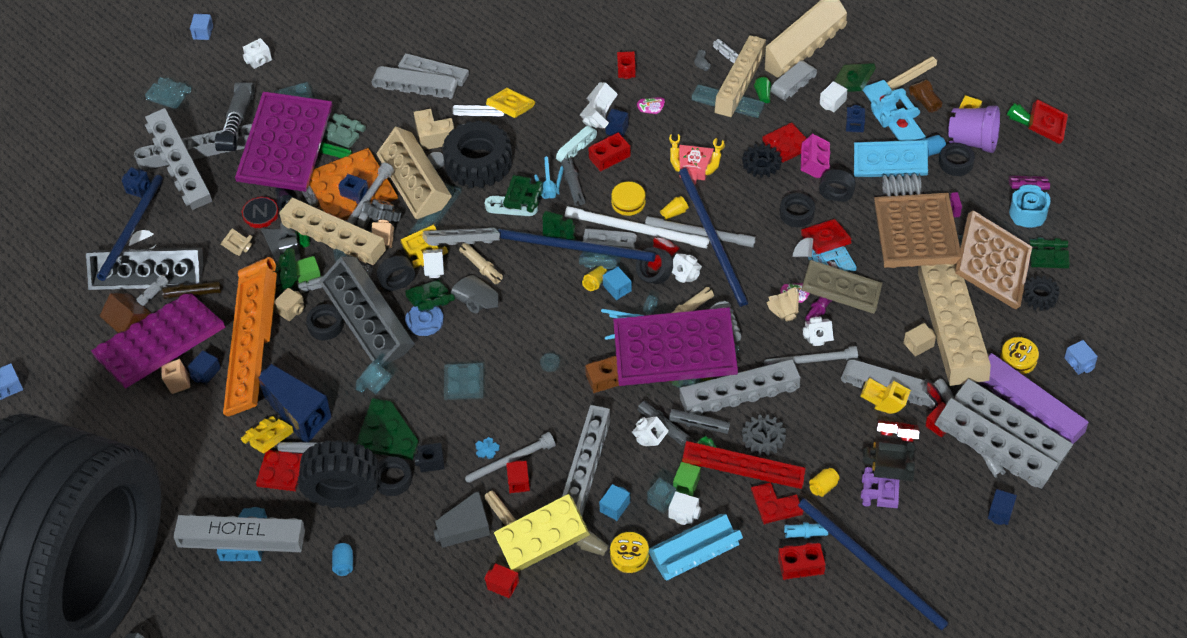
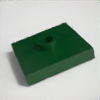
[834,63,876,92]

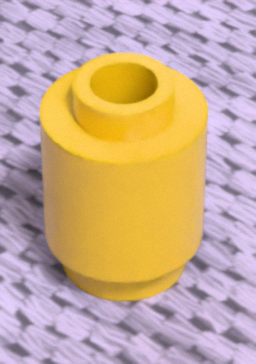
[809,468,840,497]

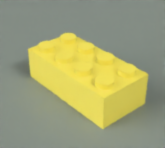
[494,494,590,572]

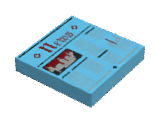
[808,246,857,272]

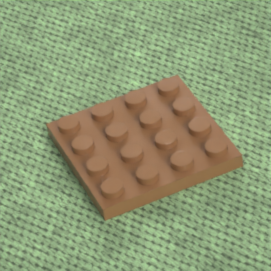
[955,211,1032,309]

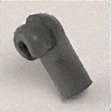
[694,50,711,71]

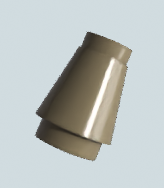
[577,531,609,556]

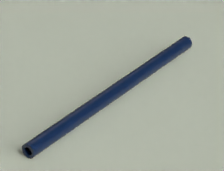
[679,168,748,307]
[97,175,163,281]
[498,229,656,262]
[798,498,949,631]

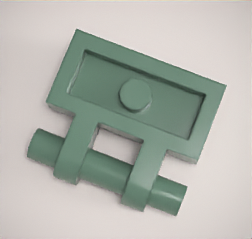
[323,113,366,149]

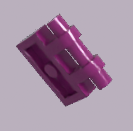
[1008,176,1050,191]

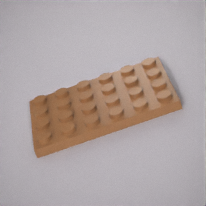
[874,193,961,268]

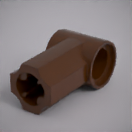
[909,80,942,113]

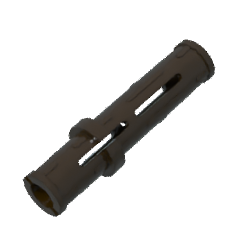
[162,281,221,299]

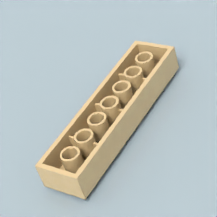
[918,264,991,386]

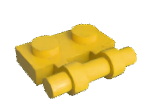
[400,225,448,268]
[241,416,293,454]

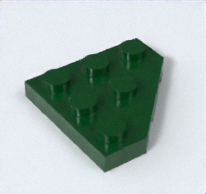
[356,398,419,460]

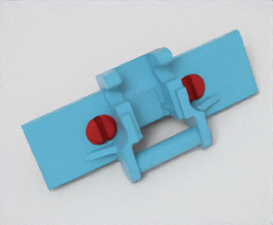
[863,80,926,141]

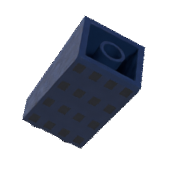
[258,364,331,443]

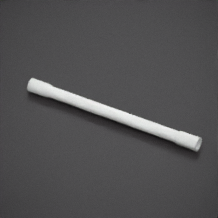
[565,206,709,249]

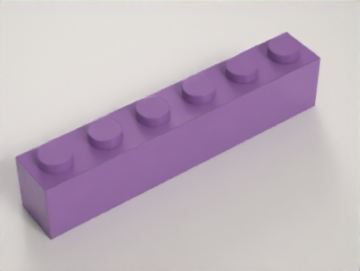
[979,354,1089,444]

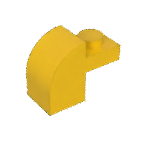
[860,378,911,414]

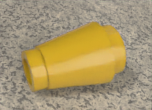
[660,196,689,220]
[582,265,607,291]

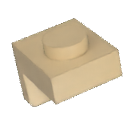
[221,229,253,256]

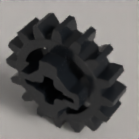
[742,143,782,178]

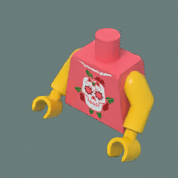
[669,134,725,185]

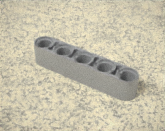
[372,66,458,99]
[841,360,940,409]

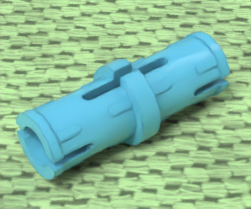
[784,522,828,539]

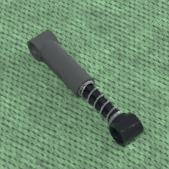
[215,83,255,151]

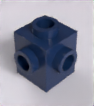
[122,167,150,198]

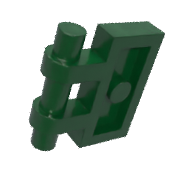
[503,175,543,213]
[542,211,575,240]
[1029,237,1070,269]
[273,248,298,296]
[406,280,455,312]

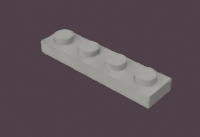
[398,53,469,86]
[423,228,500,246]

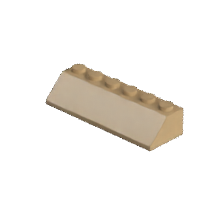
[765,0,847,78]
[376,126,452,219]

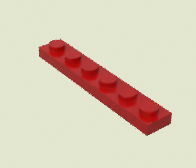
[682,441,805,489]

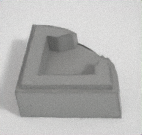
[793,238,813,257]

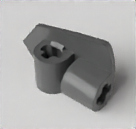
[261,222,301,262]
[451,275,498,313]

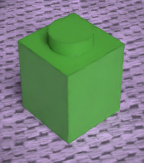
[296,256,321,283]
[673,462,701,497]

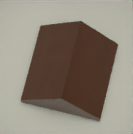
[100,293,152,333]

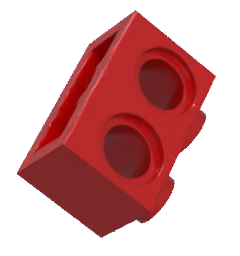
[588,132,630,172]
[778,543,825,580]

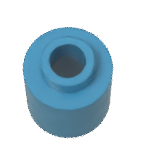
[923,135,946,157]
[332,543,353,576]

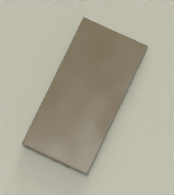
[801,260,882,314]

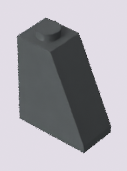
[433,492,490,548]

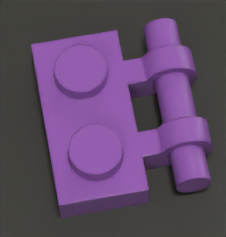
[861,467,899,508]

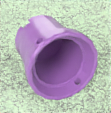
[949,106,1000,153]

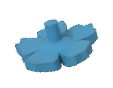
[475,437,500,459]

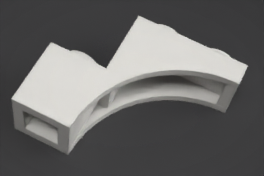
[580,82,618,128]

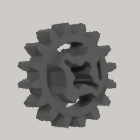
[361,199,402,223]
[742,414,786,456]

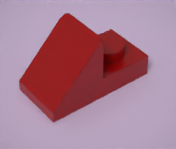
[648,238,680,271]

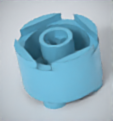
[1009,185,1050,228]

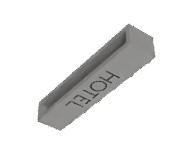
[174,514,305,552]

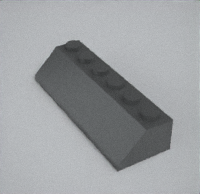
[86,248,203,290]
[319,257,415,369]

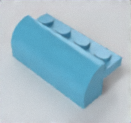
[649,514,743,580]

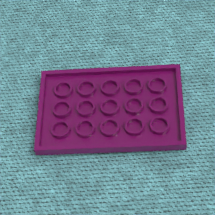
[235,92,333,192]
[91,294,225,389]
[613,307,738,386]

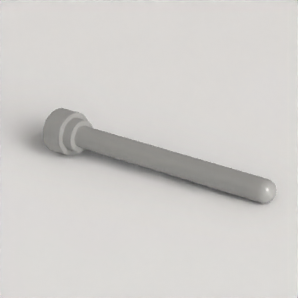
[346,163,394,224]
[764,346,858,366]
[465,432,556,482]

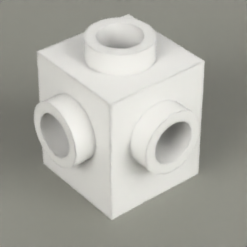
[243,38,272,69]
[672,254,702,283]
[803,317,834,346]
[632,417,669,446]

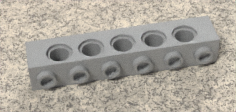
[145,108,212,210]
[680,359,800,415]
[954,379,1073,470]
[934,398,1058,489]
[562,405,610,517]

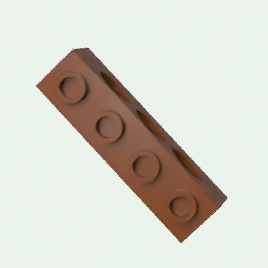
[585,356,619,393]

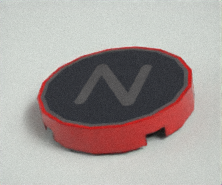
[242,197,279,228]

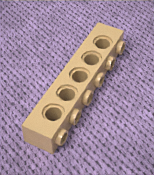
[715,36,766,117]
[279,198,386,265]

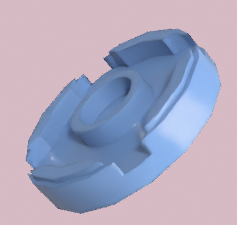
[405,306,444,336]

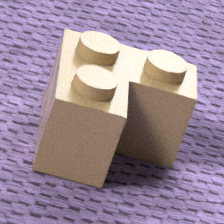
[414,109,454,150]

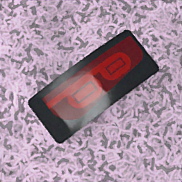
[922,378,943,407]

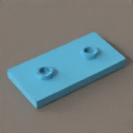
[854,140,928,177]

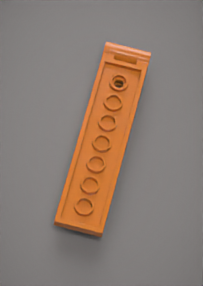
[223,257,277,416]

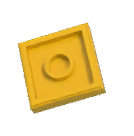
[486,88,535,118]

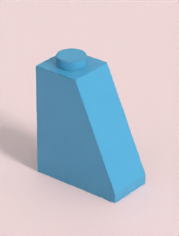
[217,507,267,561]

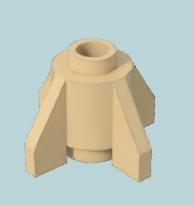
[767,287,799,322]

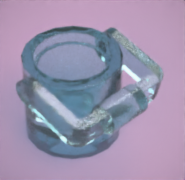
[356,360,392,395]

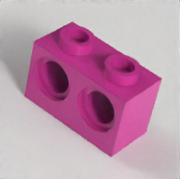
[801,134,830,178]

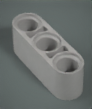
[771,60,817,101]

